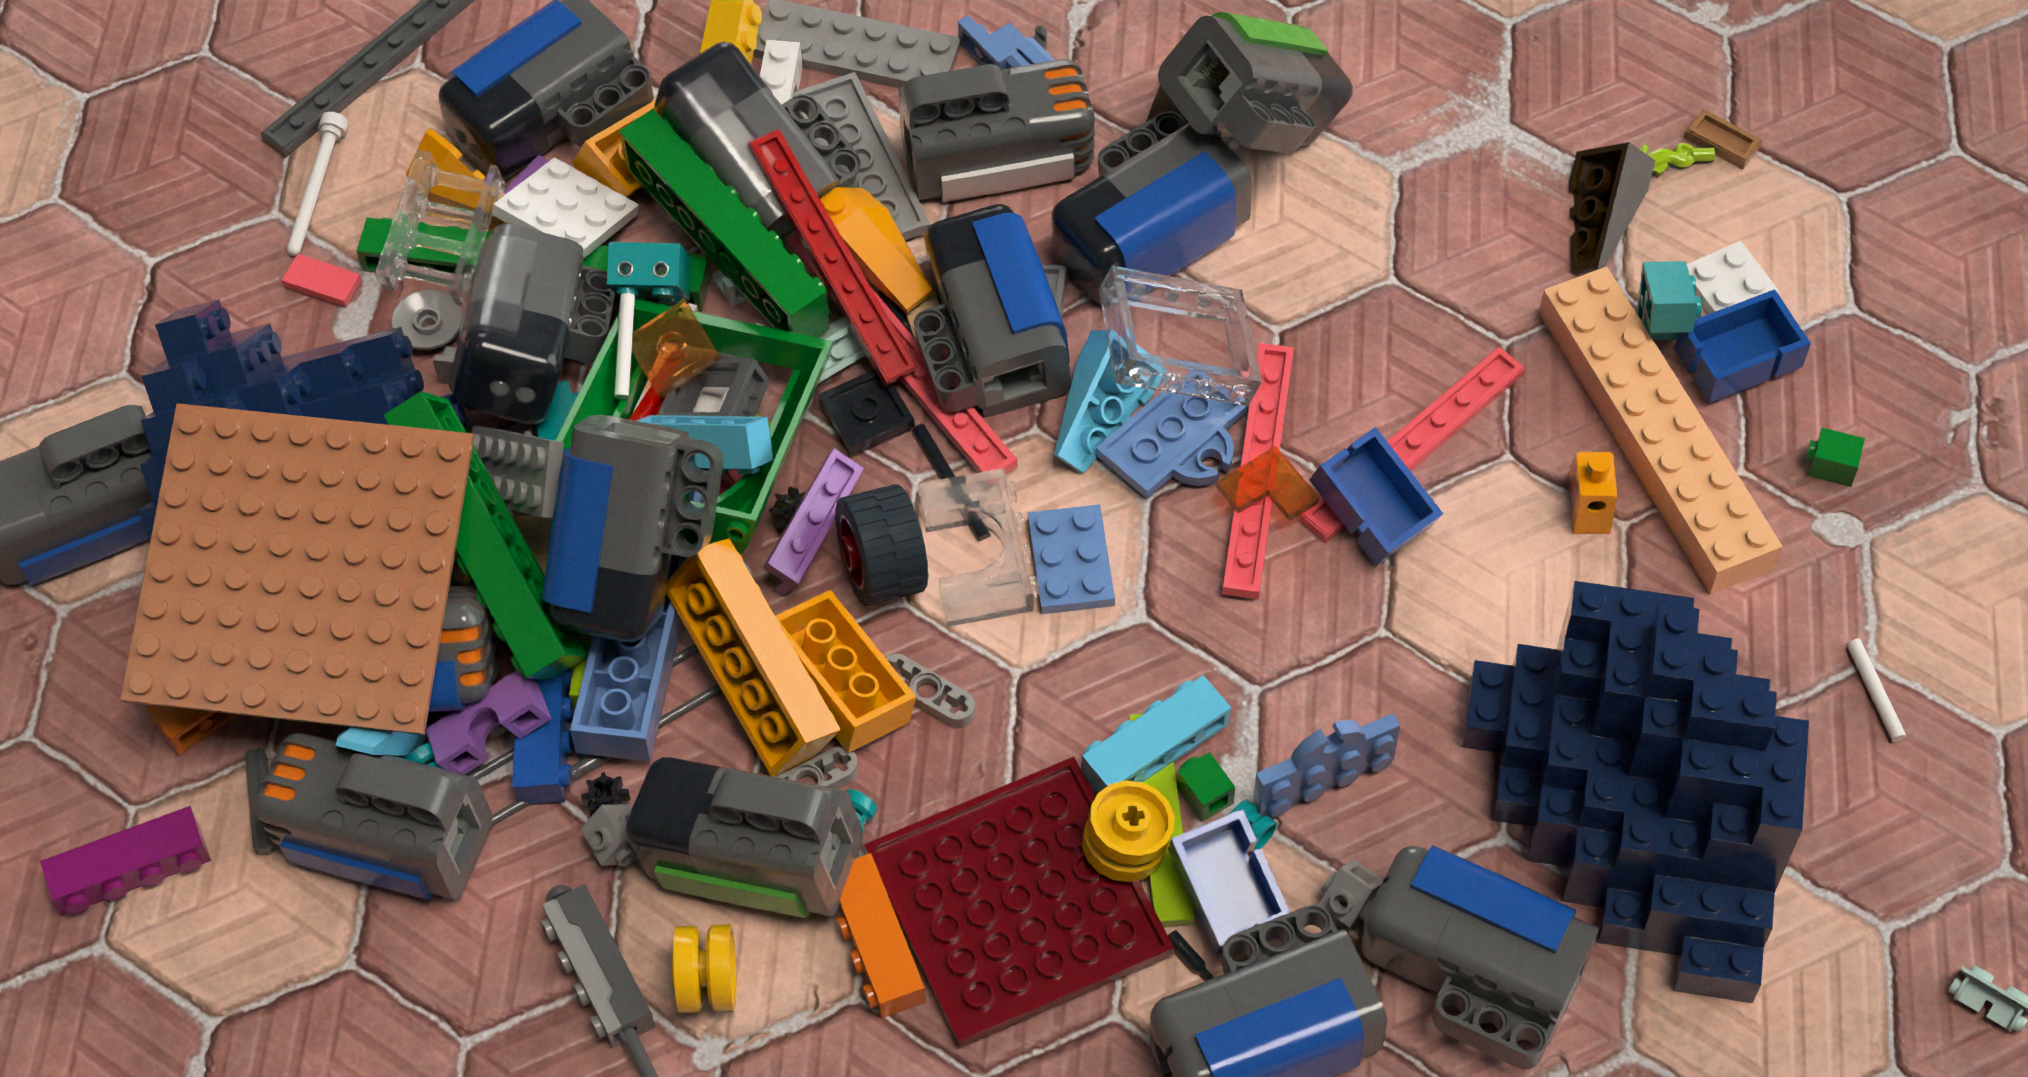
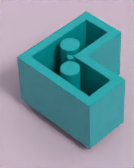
[1636,261,1702,340]

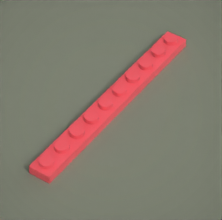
[786,233,1018,485]

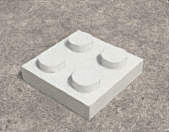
[1687,241,1780,314]

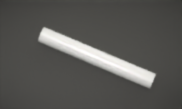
[614,293,635,400]
[1846,639,1906,743]

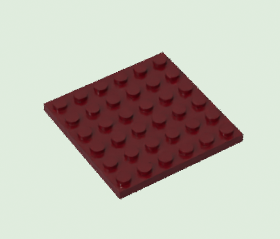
[864,756,1175,1048]

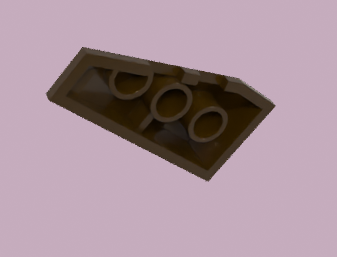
[1569,142,1655,274]

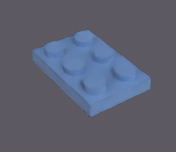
[1028,504,1115,614]

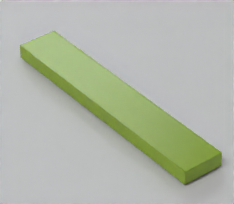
[1129,713,1195,927]

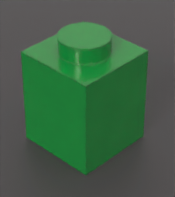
[1805,427,1865,487]
[1177,752,1235,822]

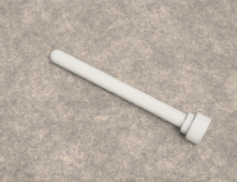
[287,112,348,256]

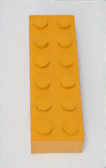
[666,538,841,777]

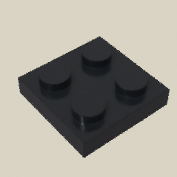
[818,369,915,455]

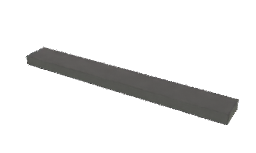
[261,0,475,158]

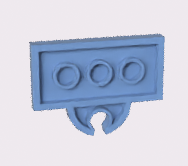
[1096,362,1248,499]
[1253,713,1400,817]

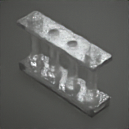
[375,149,505,306]

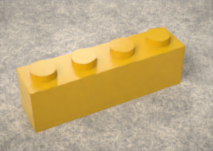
[700,0,762,64]

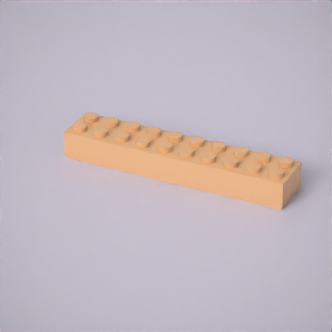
[1539,267,1783,594]

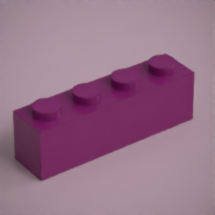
[40,806,211,916]

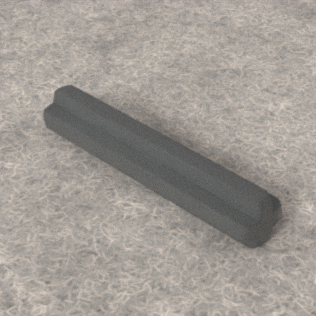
[245,748,275,855]

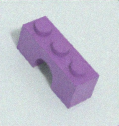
[425,670,551,775]

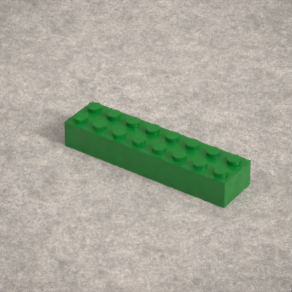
[619,109,830,338]
[383,391,588,680]

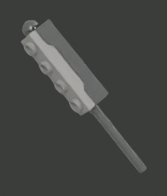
[541,884,658,1077]

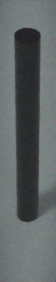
[912,424,991,542]

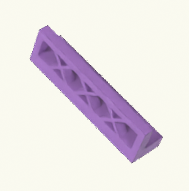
[763,448,864,595]

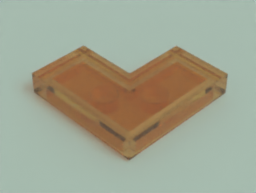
[1216,446,1319,521]

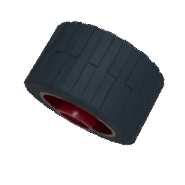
[835,484,929,606]

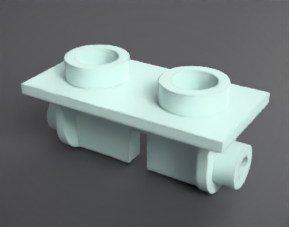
[1948,965,2028,1033]

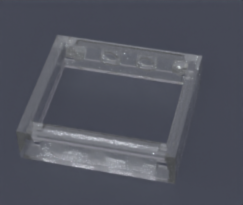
[1099,266,1262,406]

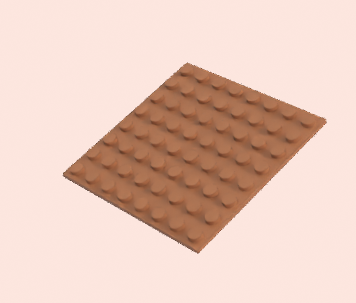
[120,403,475,735]

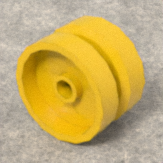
[1082,780,1175,882]
[672,924,737,1013]

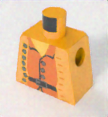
[1568,452,1617,534]

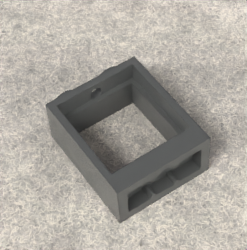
[658,358,770,417]

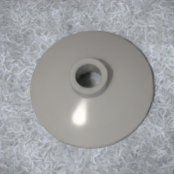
[392,289,463,350]

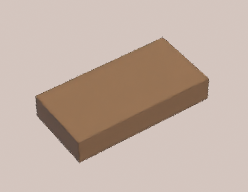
[1684,109,1762,170]

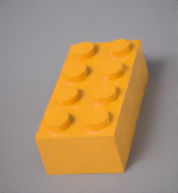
[776,590,916,753]

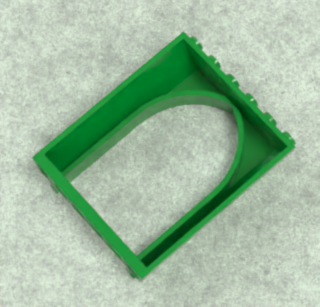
[555,299,833,555]

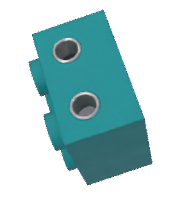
[607,242,692,305]

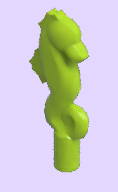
[1639,143,1715,177]

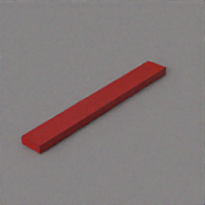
[747,129,918,387]

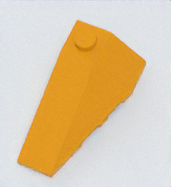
[572,100,656,197]
[406,128,507,231]
[820,187,933,313]

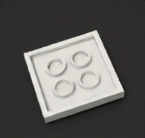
[492,157,639,258]

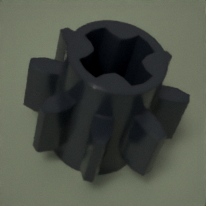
[769,486,806,529]
[581,772,631,818]

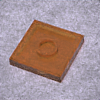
[632,299,722,398]

